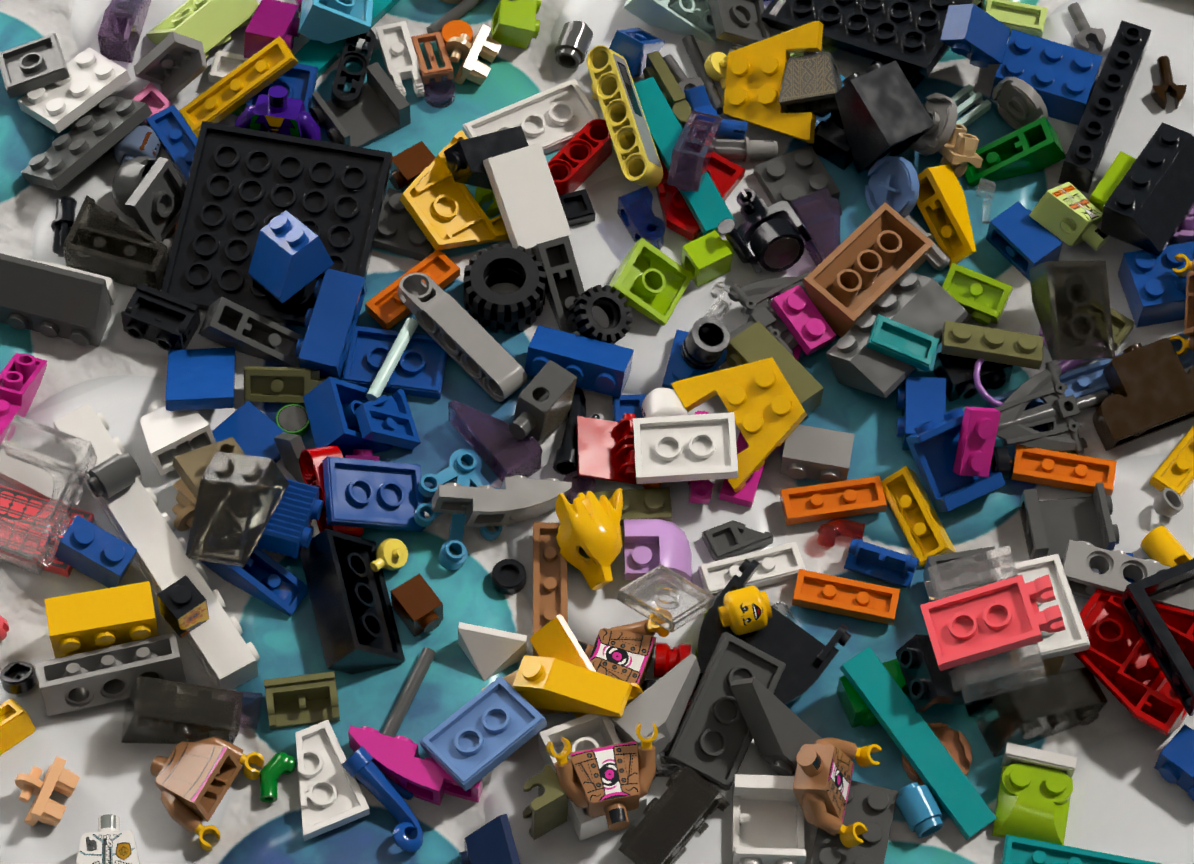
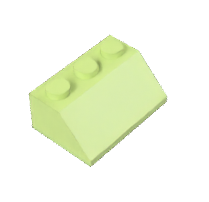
[146,0,259,58]

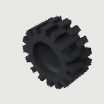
[568,285,633,344]

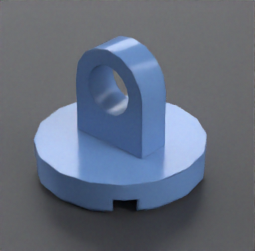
[865,156,919,217]

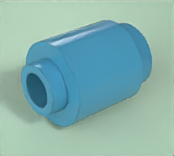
[896,782,944,838]

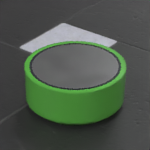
[276,404,310,437]

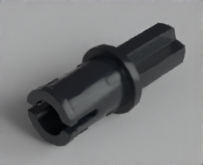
[51,196,77,257]

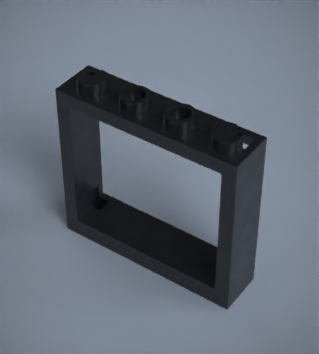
[1120,559,1194,716]

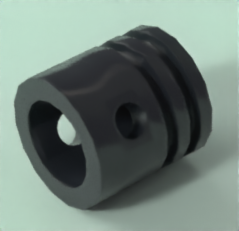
[681,317,730,371]

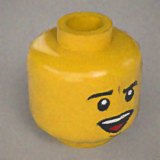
[718,586,772,635]

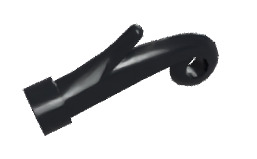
[553,387,600,476]

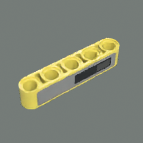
[586,45,663,189]

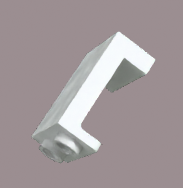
[732,774,806,864]

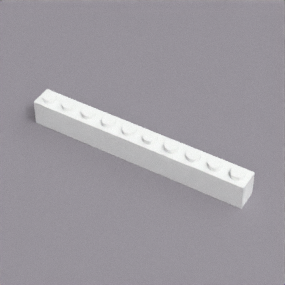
[53,403,260,695]

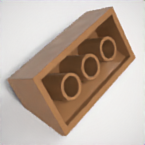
[803,202,934,337]

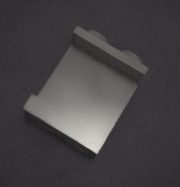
[310,62,411,148]
[1019,482,1119,562]

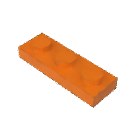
[365,250,460,330]
[1011,445,1117,496]
[780,476,887,525]
[792,569,900,625]

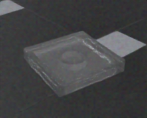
[617,564,716,633]

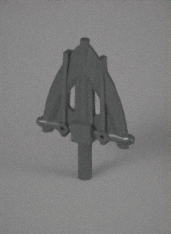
[725,271,811,357]
[995,361,1109,455]

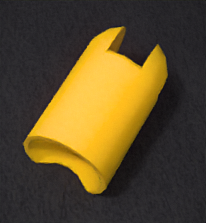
[1140,526,1193,567]

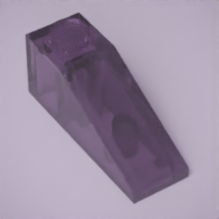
[667,110,723,192]
[789,188,842,267]
[448,400,543,482]

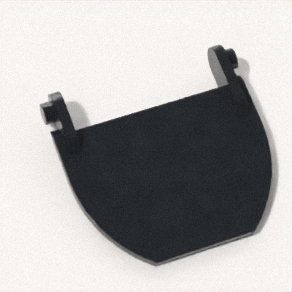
[697,559,851,705]

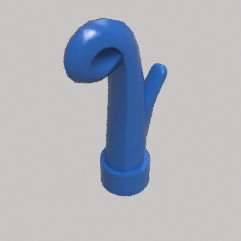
[341,746,423,852]

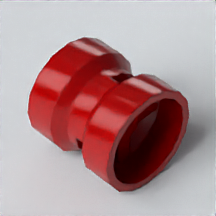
[654,642,691,677]

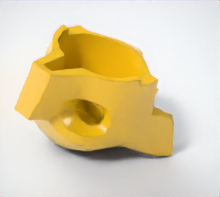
[555,488,623,590]

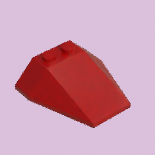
[1073,589,1194,736]

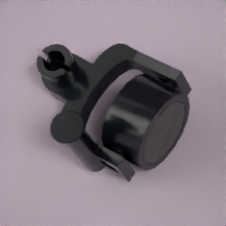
[717,188,812,274]

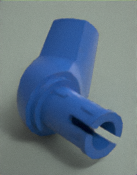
[684,85,748,142]

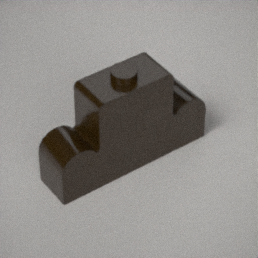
[1092,338,1194,451]

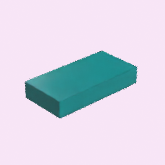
[866,314,940,372]

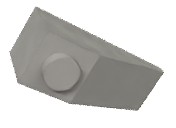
[611,653,702,755]

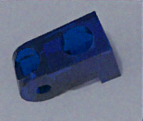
[617,186,666,250]

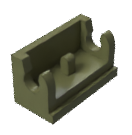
[264,671,340,730]
[523,764,568,840]

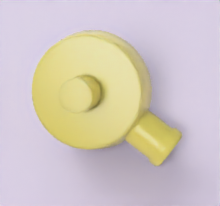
[704,52,728,91]
[370,538,408,572]

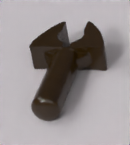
[1150,56,1187,110]

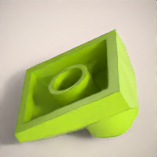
[609,238,694,326]
[992,763,1073,845]

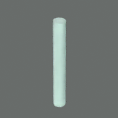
[366,317,418,401]

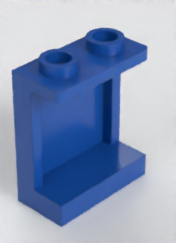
[906,407,1006,512]

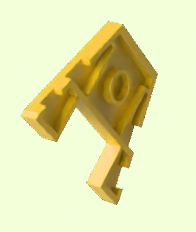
[723,21,823,143]
[399,130,509,251]
[671,357,807,493]

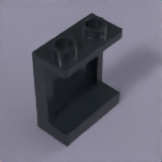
[896,634,1001,717]

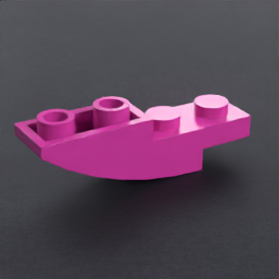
[0,353,47,446]
[348,725,482,806]

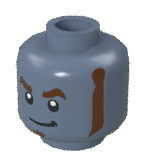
[114,124,161,165]

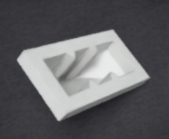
[458,622,528,681]

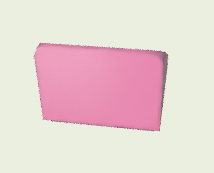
[132,82,172,124]

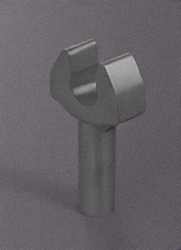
[1068,2,1106,52]
[663,54,704,95]

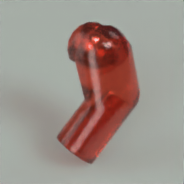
[817,519,865,547]

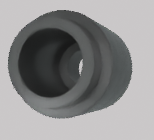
[555,21,593,69]
[87,452,141,500]

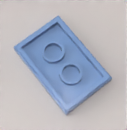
[419,676,547,791]

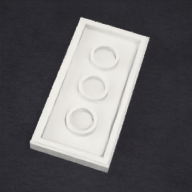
[463,78,601,155]

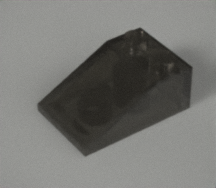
[1029,260,1115,361]
[185,451,289,567]

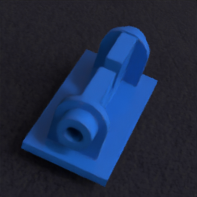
[844,538,919,589]

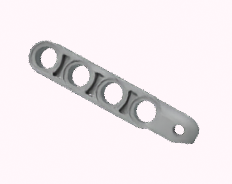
[397,273,527,402]

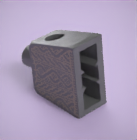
[779,46,842,114]
[509,360,577,442]

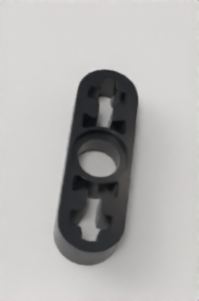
[331,29,376,109]

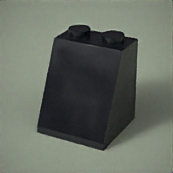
[835,60,935,174]

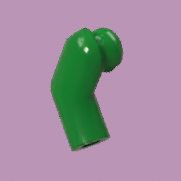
[260,752,296,803]

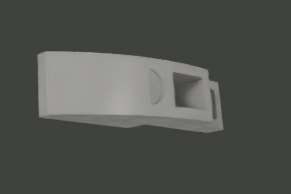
[432,475,572,527]

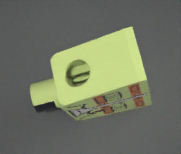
[1029,182,1109,251]

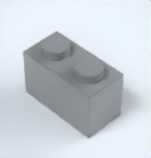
[780,424,855,483]

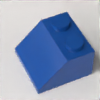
[248,210,334,304]
[303,377,393,458]

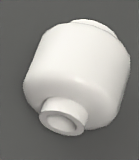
[641,388,688,418]

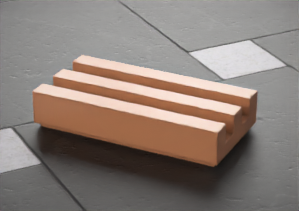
[411,32,454,84]

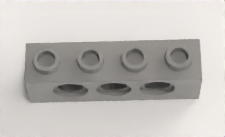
[1062,540,1194,612]
[36,632,187,716]

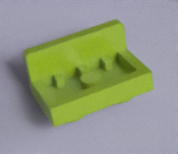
[942,262,1013,325]

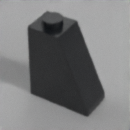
[444,126,529,190]

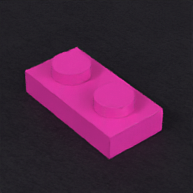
[770,285,837,356]
[953,406,1001,477]

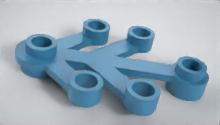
[414,449,503,570]

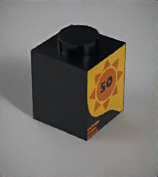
[157,575,209,638]

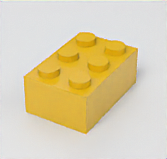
[44,581,159,659]

